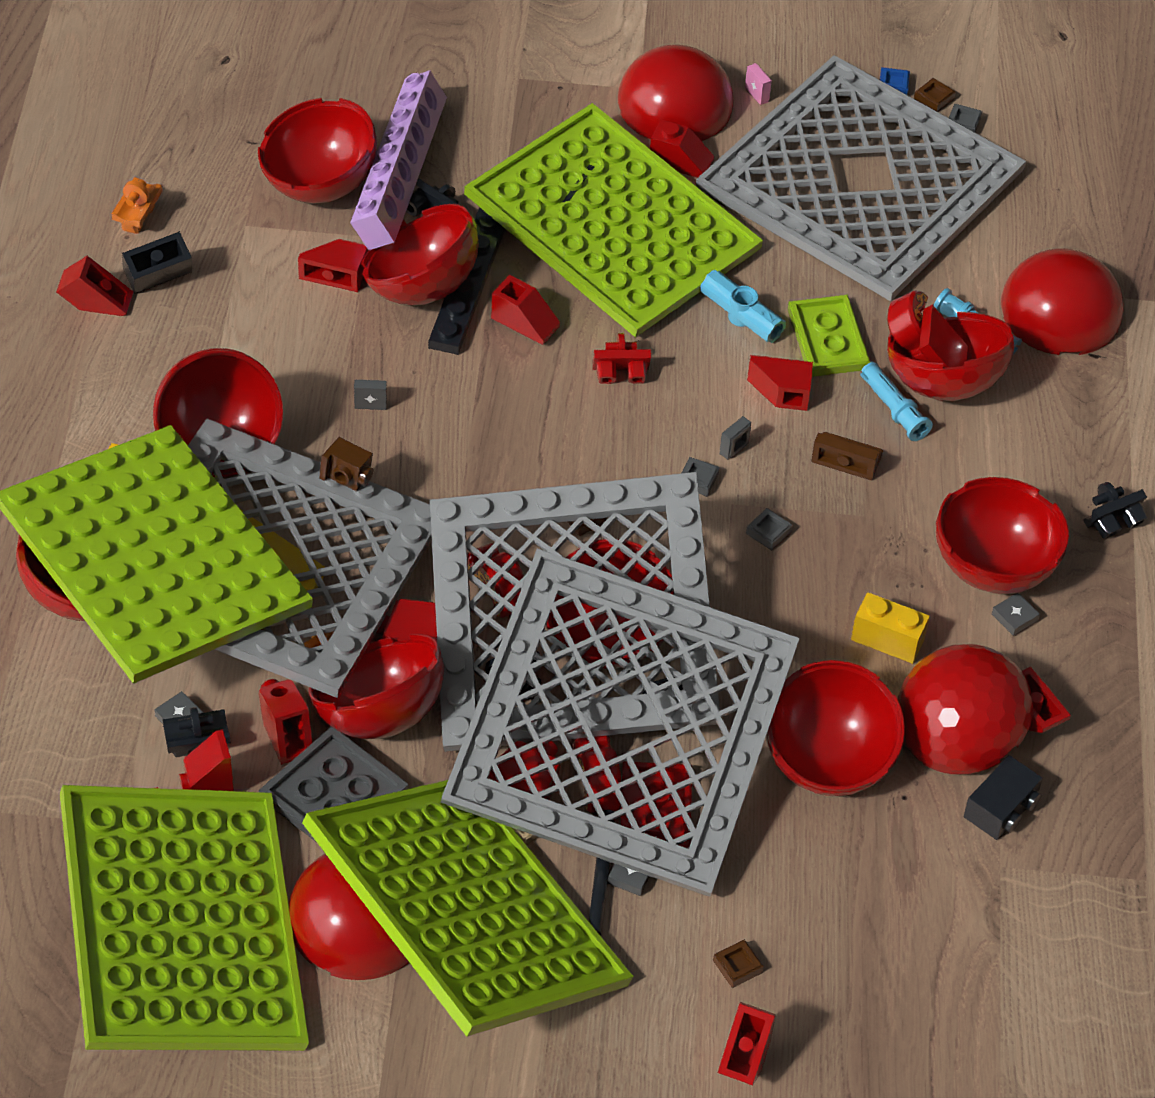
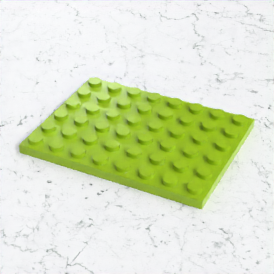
[464,103,763,338]
[0,425,313,684]
[302,780,634,1037]
[60,785,309,1051]

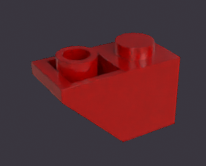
[491,274,560,345]
[747,355,813,411]

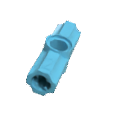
[700,270,786,343]

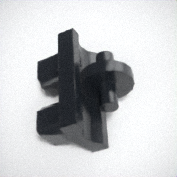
[406,178,459,217]
[1083,482,1147,539]
[162,707,231,757]

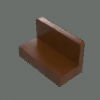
[811,432,883,481]

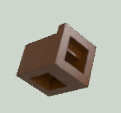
[319,437,374,491]

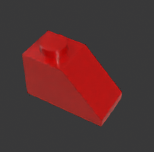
[650,119,715,178]
[298,239,368,292]
[56,255,134,316]
[1022,666,1071,733]
[179,730,234,791]
[717,1002,776,1086]

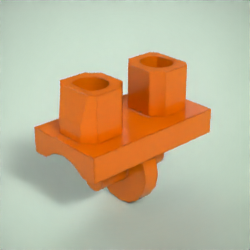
[111,177,163,234]

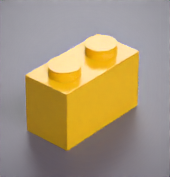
[851,592,930,664]

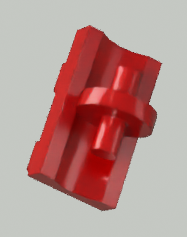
[592,333,651,384]

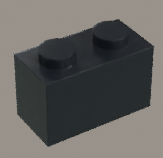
[122,231,192,294]
[963,755,1043,840]

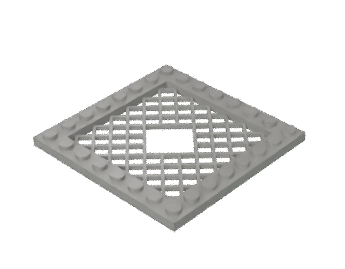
[696,55,1026,301]
[188,419,432,698]
[430,472,720,752]
[441,548,800,897]

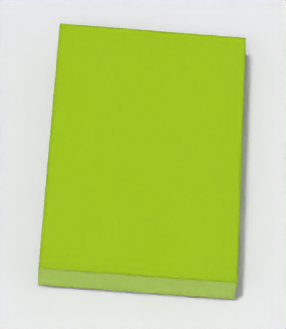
[787,295,871,377]

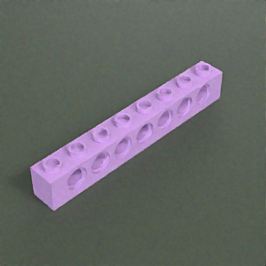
[350,70,447,250]

